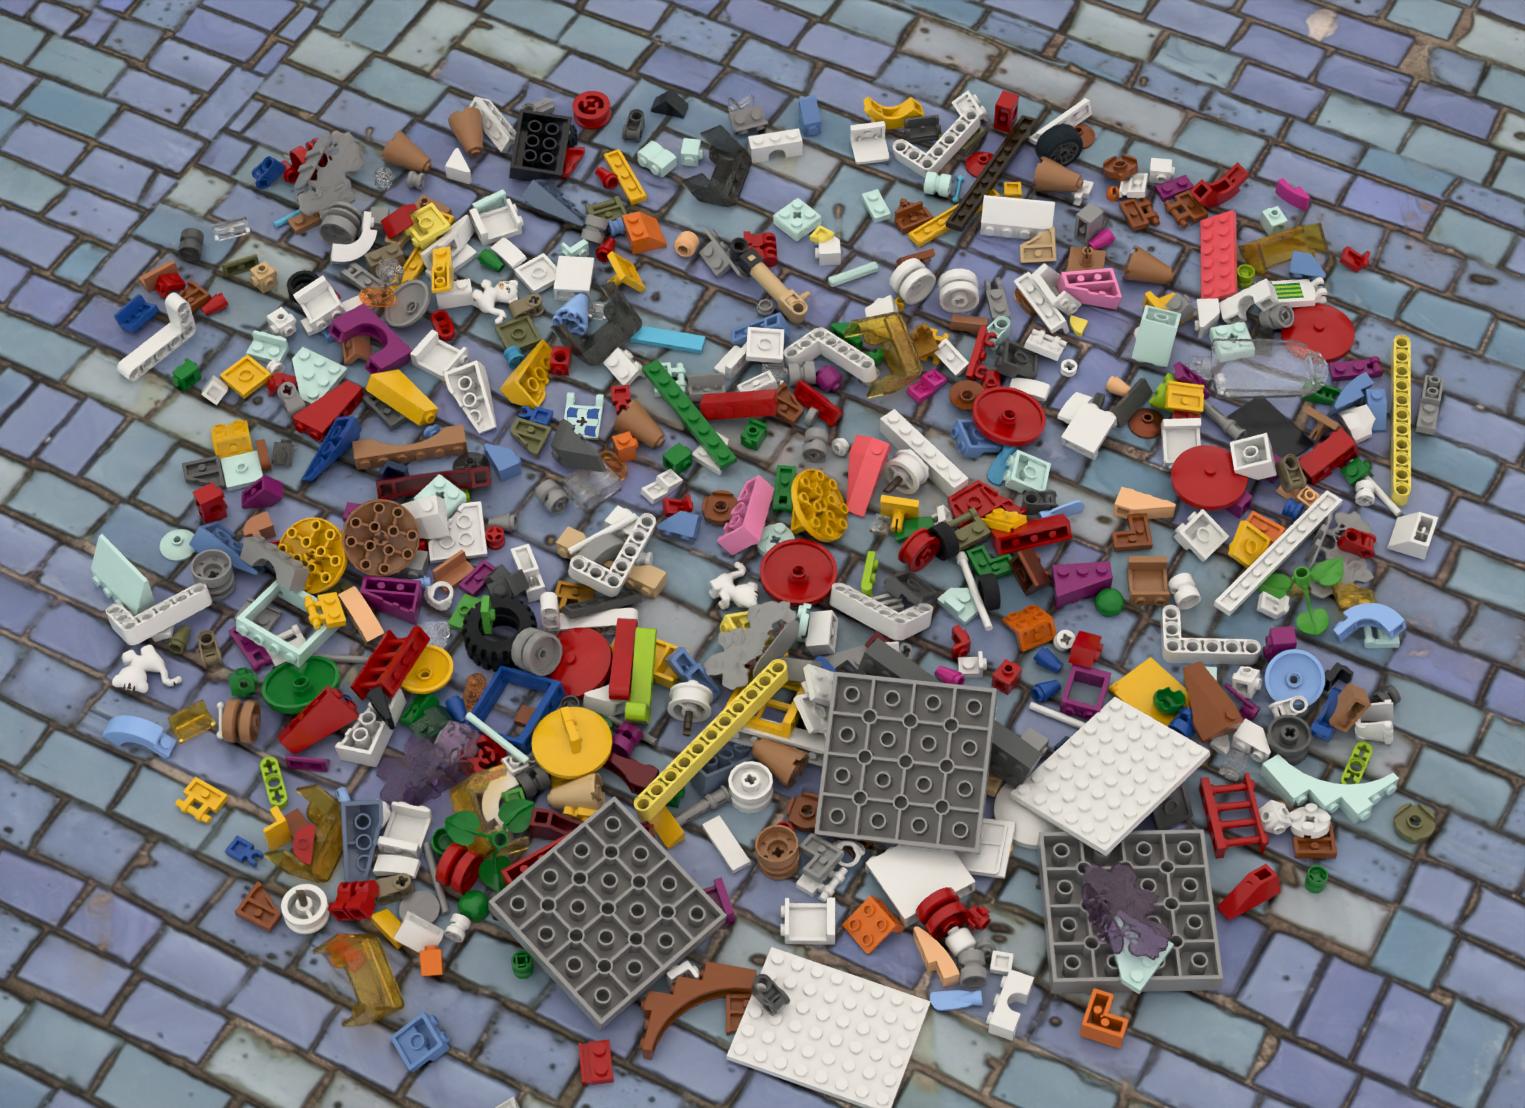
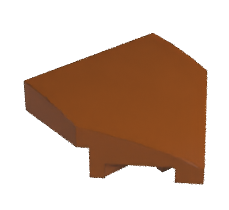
[894,198,934,234]

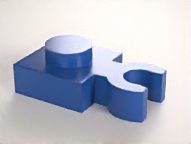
[518,406,554,426]
[225,835,264,867]

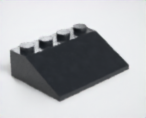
[509,109,572,181]

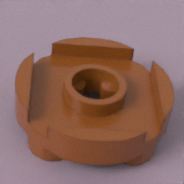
[1103,155,1139,181]
[702,490,739,525]
[787,792,819,833]

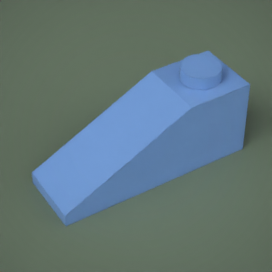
[731,312,790,345]

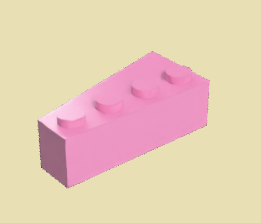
[717,475,774,555]

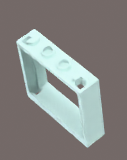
[236,580,340,667]

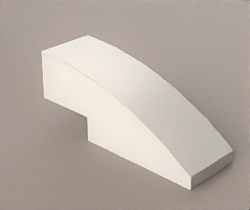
[511,544,546,603]

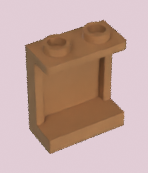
[1127,556,1170,606]

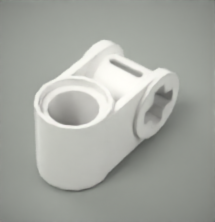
[1268,696,1308,719]

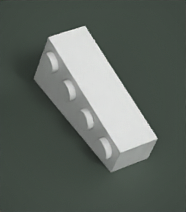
[335,689,406,767]

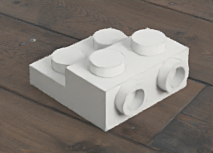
[1174,509,1229,562]

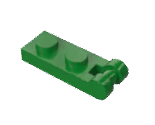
[773,465,796,513]

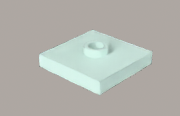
[220,450,263,491]

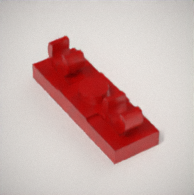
[966,326,997,381]
[793,380,843,427]

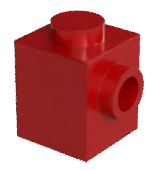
[991,659,1022,695]

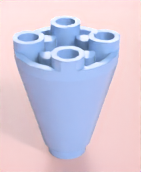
[552,293,589,340]

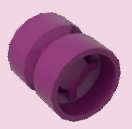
[611,721,644,759]

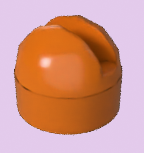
[1106,186,1120,201]

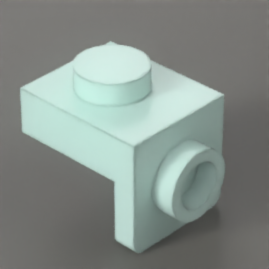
[561,239,589,257]

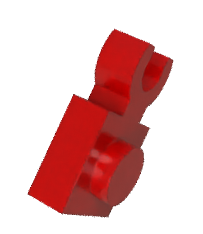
[611,385,631,416]

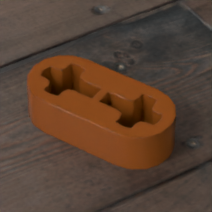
[255,439,272,471]

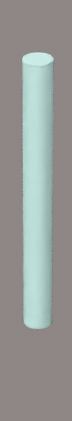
[465,712,530,765]

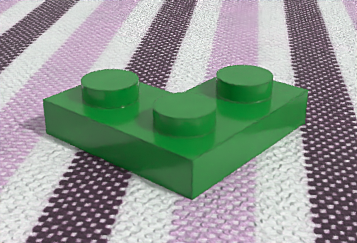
[966,544,1013,579]

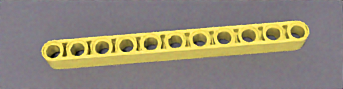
[1391,335,1411,507]
[634,659,789,821]

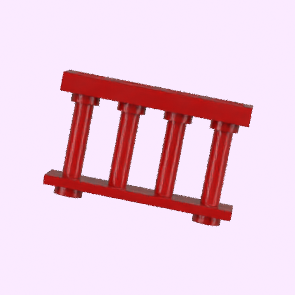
[350,626,430,700]
[1199,772,1269,859]

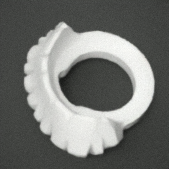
[424,581,454,611]
[833,840,865,867]

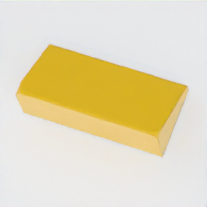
[648,806,685,849]
[371,908,403,950]

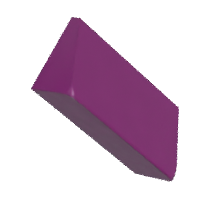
[285,755,330,772]

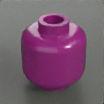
[816,365,842,393]

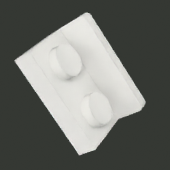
[951,91,989,123]

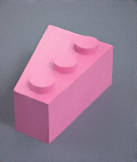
[1056,268,1122,310]

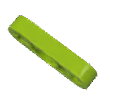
[1339,742,1373,784]
[260,757,289,810]

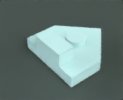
[937,588,978,626]

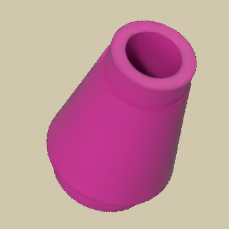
[1088,228,1115,250]
[935,666,965,685]

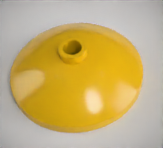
[401,644,454,694]

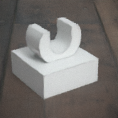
[932,505,954,529]

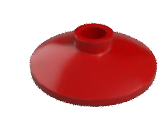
[966,152,994,178]

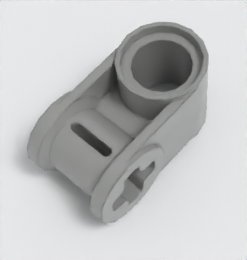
[277,382,306,419]

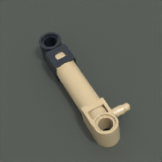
[729,237,811,324]

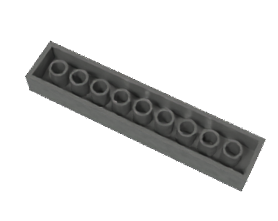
[856,638,1043,788]

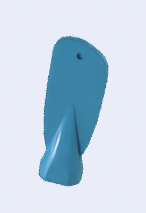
[987,445,1017,486]

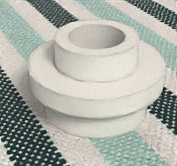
[832,438,849,456]

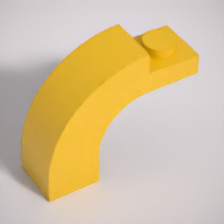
[863,97,924,130]

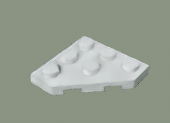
[428,501,488,564]

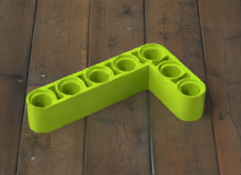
[625,627,657,725]

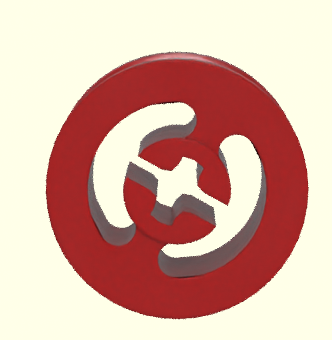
[572,91,611,129]
[898,528,940,572]
[459,735,507,782]

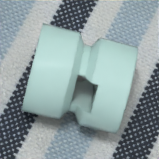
[924,171,952,197]

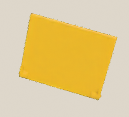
[1108,657,1190,726]

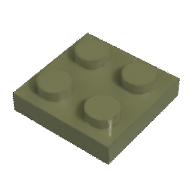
[495,314,542,351]

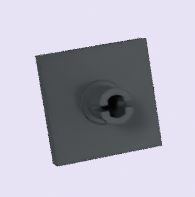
[1151,782,1193,830]

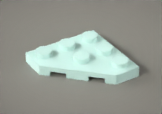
[292,347,348,406]
[1108,911,1174,994]

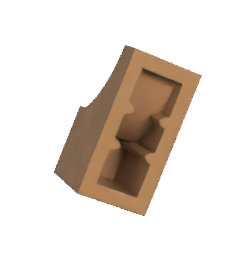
[1329,682,1371,733]

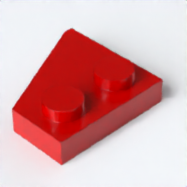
[552,147,585,179]

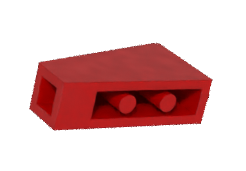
[292,380,364,442]
[278,685,359,755]

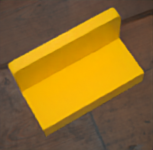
[263,805,292,852]

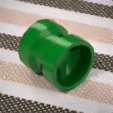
[1304,865,1328,893]
[511,951,534,979]

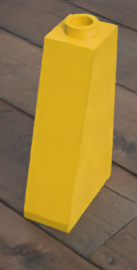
[366,369,439,426]

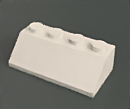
[980,195,1055,239]

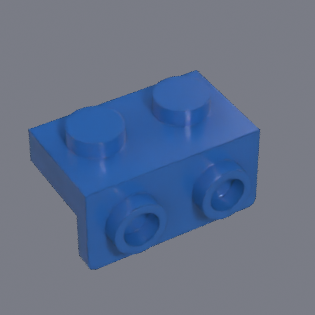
[114,294,159,333]

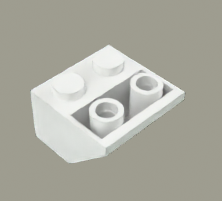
[1387,512,1438,560]

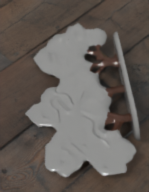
[703,601,799,690]

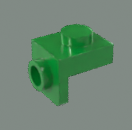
[1340,457,1374,486]

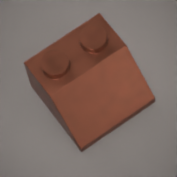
[1008,548,1050,596]

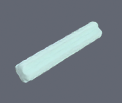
[828,261,879,287]

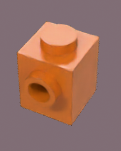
[612,431,639,464]
[420,945,444,976]

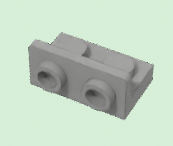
[728,105,769,135]

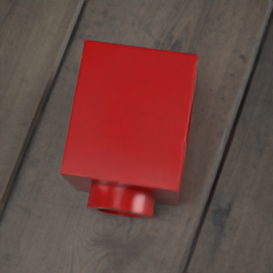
[550,346,572,376]

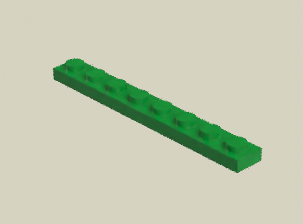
[642,359,737,470]

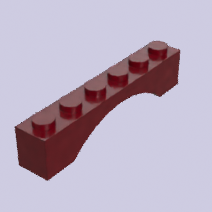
[376,465,492,499]
[602,752,659,795]
[529,807,655,840]

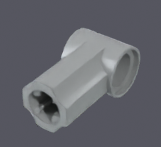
[521,98,555,113]

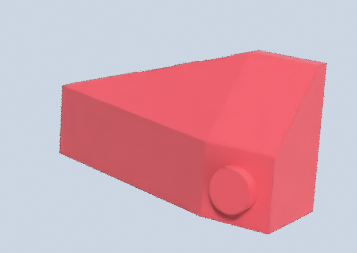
[846,435,892,518]

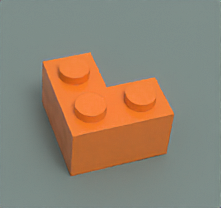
[1079,988,1129,1049]

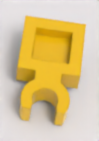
[563,806,597,822]

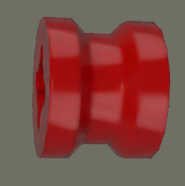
[485,526,505,550]

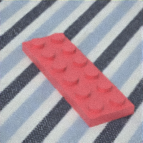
[1200,210,1238,301]

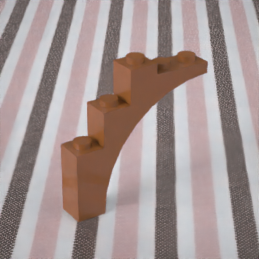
[640,961,757,1060]

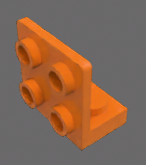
[1002,605,1057,652]
[843,896,905,954]

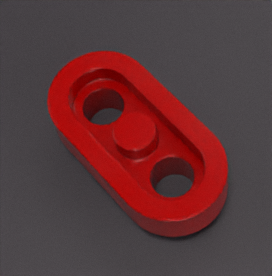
[431,310,455,341]

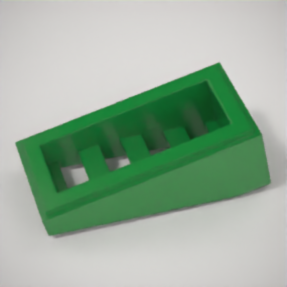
[1302,379,1342,406]

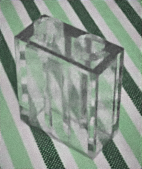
[562,462,622,514]

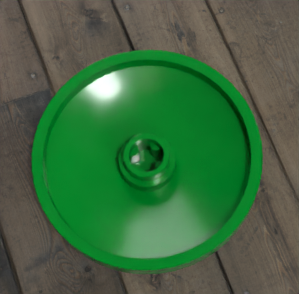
[262,656,341,714]

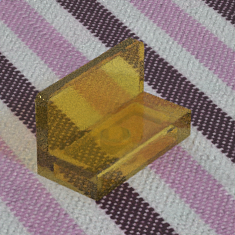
[168,699,216,744]

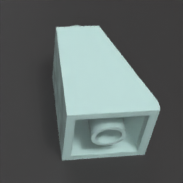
[1132,305,1181,367]

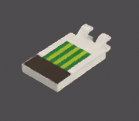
[1255,277,1327,307]

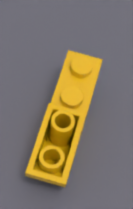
[431,246,454,293]

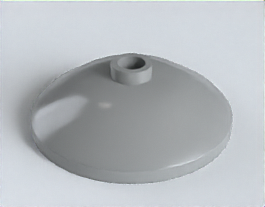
[385,280,431,328]

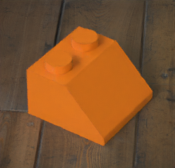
[622,211,667,255]

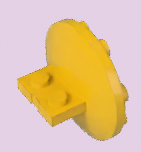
[790,469,849,542]
[278,517,348,595]
[531,706,613,780]

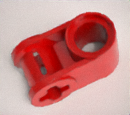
[1337,528,1377,558]

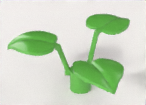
[1257,558,1343,636]

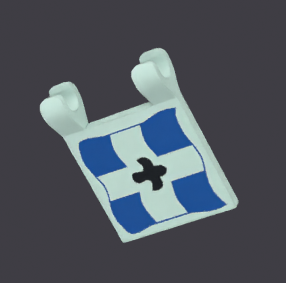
[564,392,605,440]

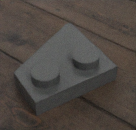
[182,455,226,490]

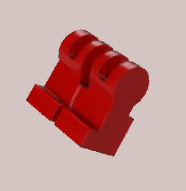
[743,231,778,267]
[327,880,379,921]

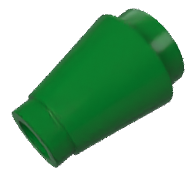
[478,249,505,273]

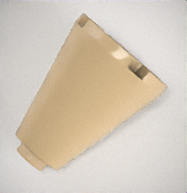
[547,772,605,810]

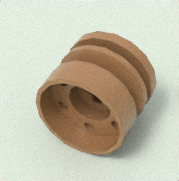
[755,825,801,880]

